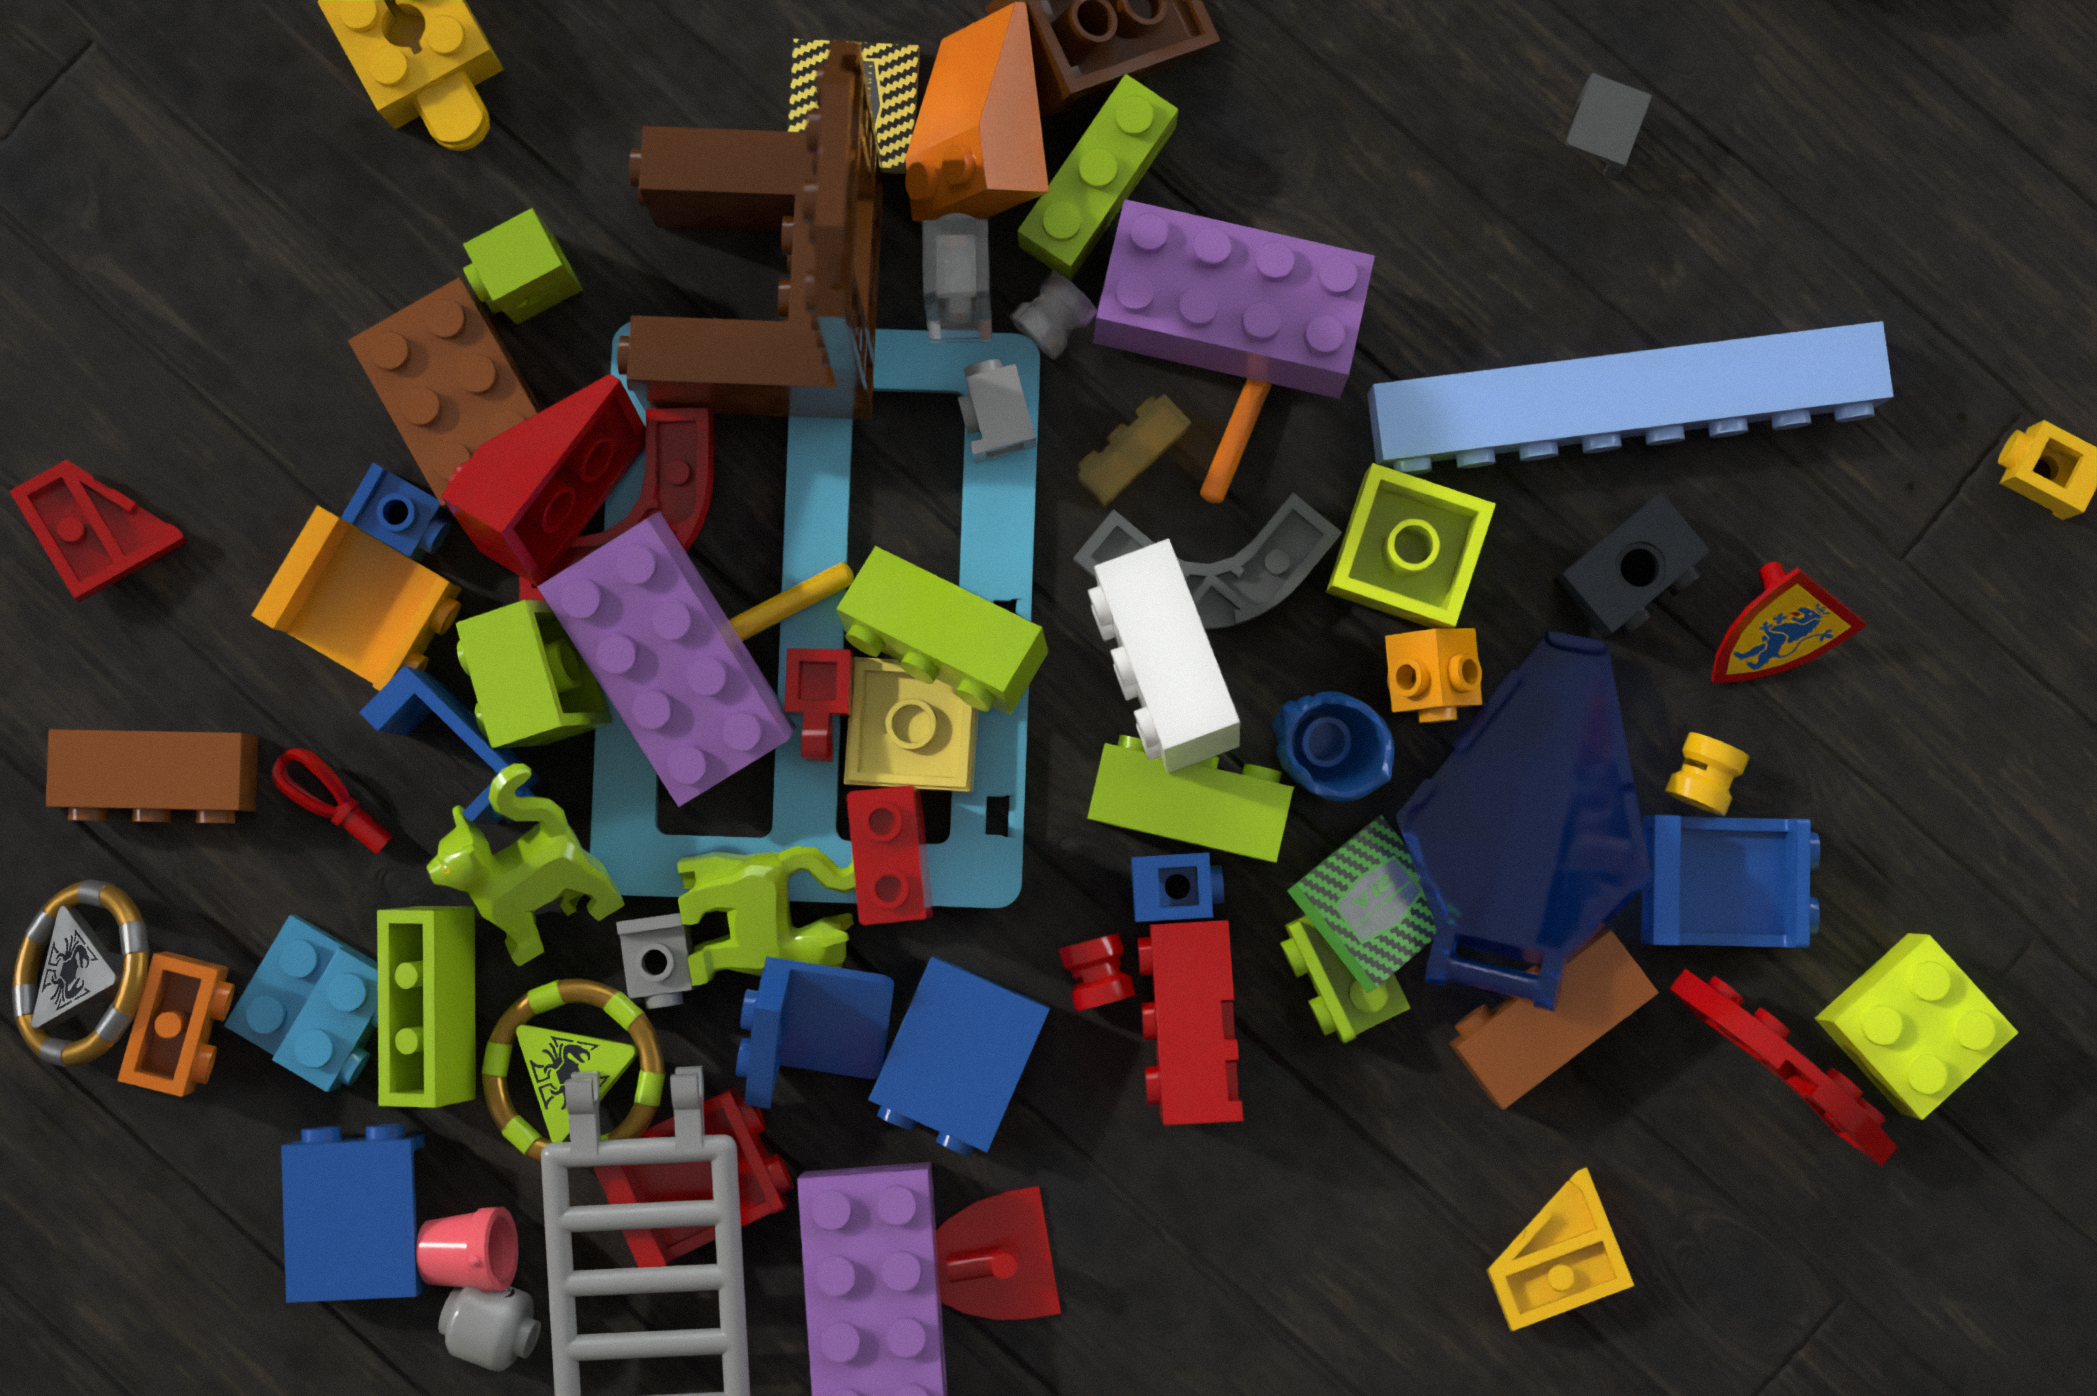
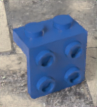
[736,957,894,1109]

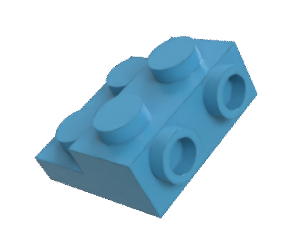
[224,915,378,1092]

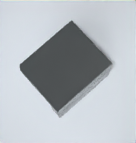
[1565,73,1652,179]

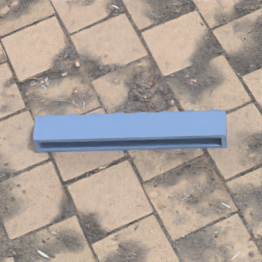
[1367,321,1894,475]

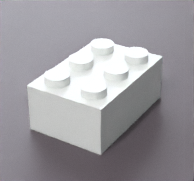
[1088,539,1240,773]

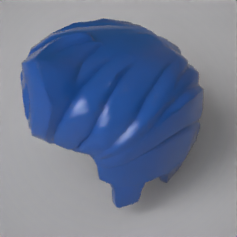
[1272,691,1395,803]

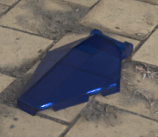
[1396,631,1652,1012]

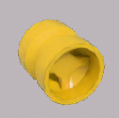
[1664,732,1750,816]

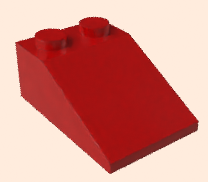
[441,374,646,587]

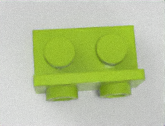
[1280,915,1411,1043]

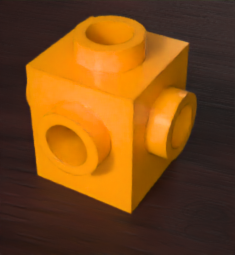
[1385,628,1482,723]

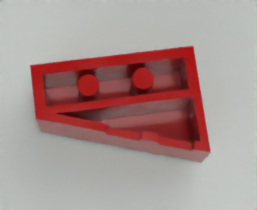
[1138,920,1243,1125]

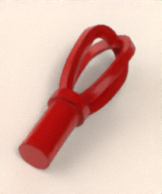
[272,748,394,856]

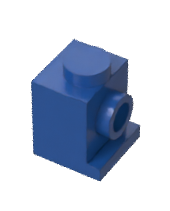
[341,463,451,562]
[1130,853,1224,922]

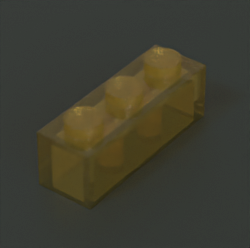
[1077,394,1192,508]

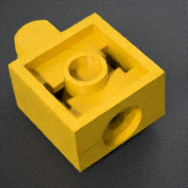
[317,0,504,151]

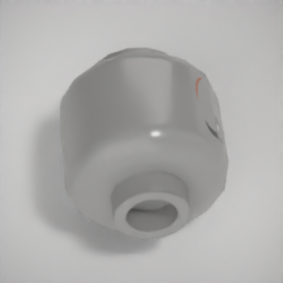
[438,1286,541,1372]

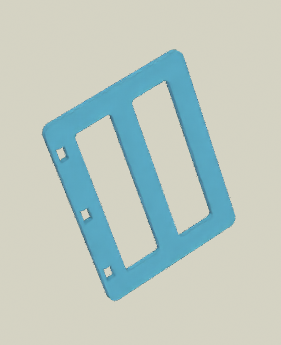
[590,323,1040,908]

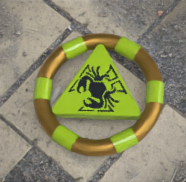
[481,979,665,1168]

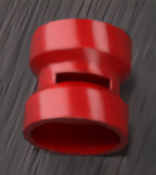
[1059,932,1136,1011]

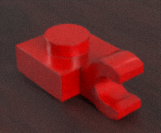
[784,648,854,762]

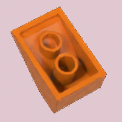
[905,2,1049,224]

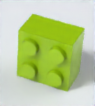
[455,600,612,749]

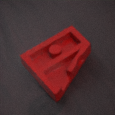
[9,459,187,603]

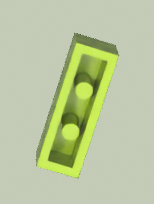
[1018,74,1179,281]
[836,546,1048,716]
[1087,735,1294,863]
[377,906,476,1108]

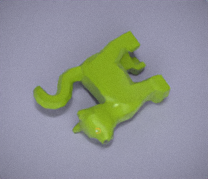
[427,764,625,966]
[677,846,856,986]

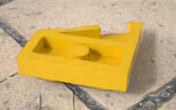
[1487,1167,1634,1331]

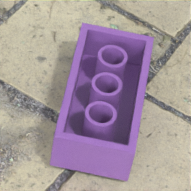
[1093,199,1375,399]
[538,511,797,807]
[797,1162,948,1396]

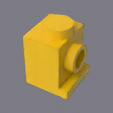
[1998,420,2097,520]

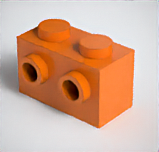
[117,951,235,1097]

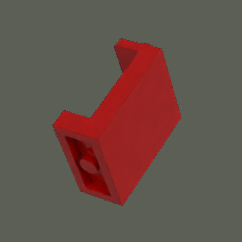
[847,785,934,925]
[592,1086,794,1267]

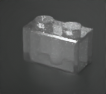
[923,213,993,343]

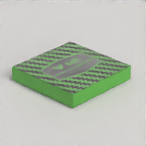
[1287,815,1461,993]

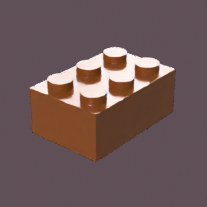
[348,277,542,512]

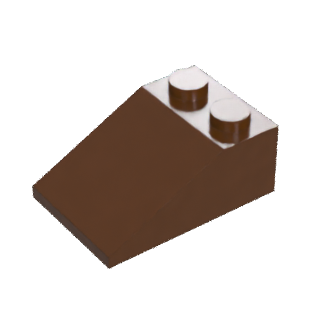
[985,0,1221,121]

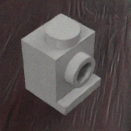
[958,359,1036,463]
[616,913,698,1009]

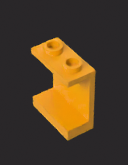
[251,505,462,691]

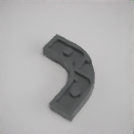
[1073,493,1342,630]

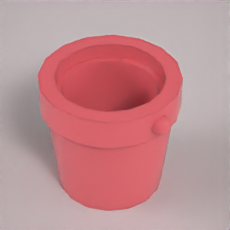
[416,1207,519,1292]

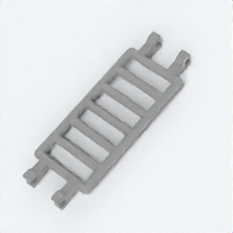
[541,1066,750,1396]

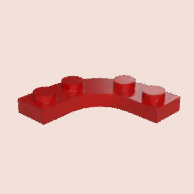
[519,407,714,601]
[1669,969,1898,1167]

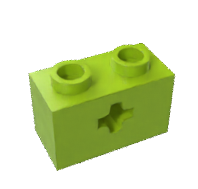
[463,208,583,325]

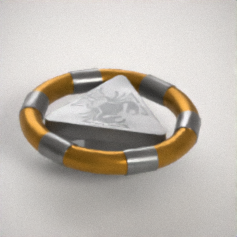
[11,880,150,1068]

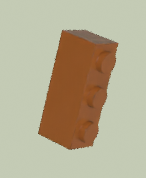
[46,729,259,824]
[1448,927,1659,1110]

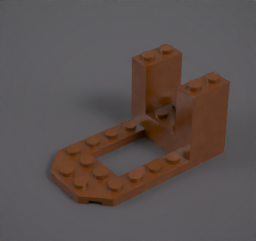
[617,40,884,420]

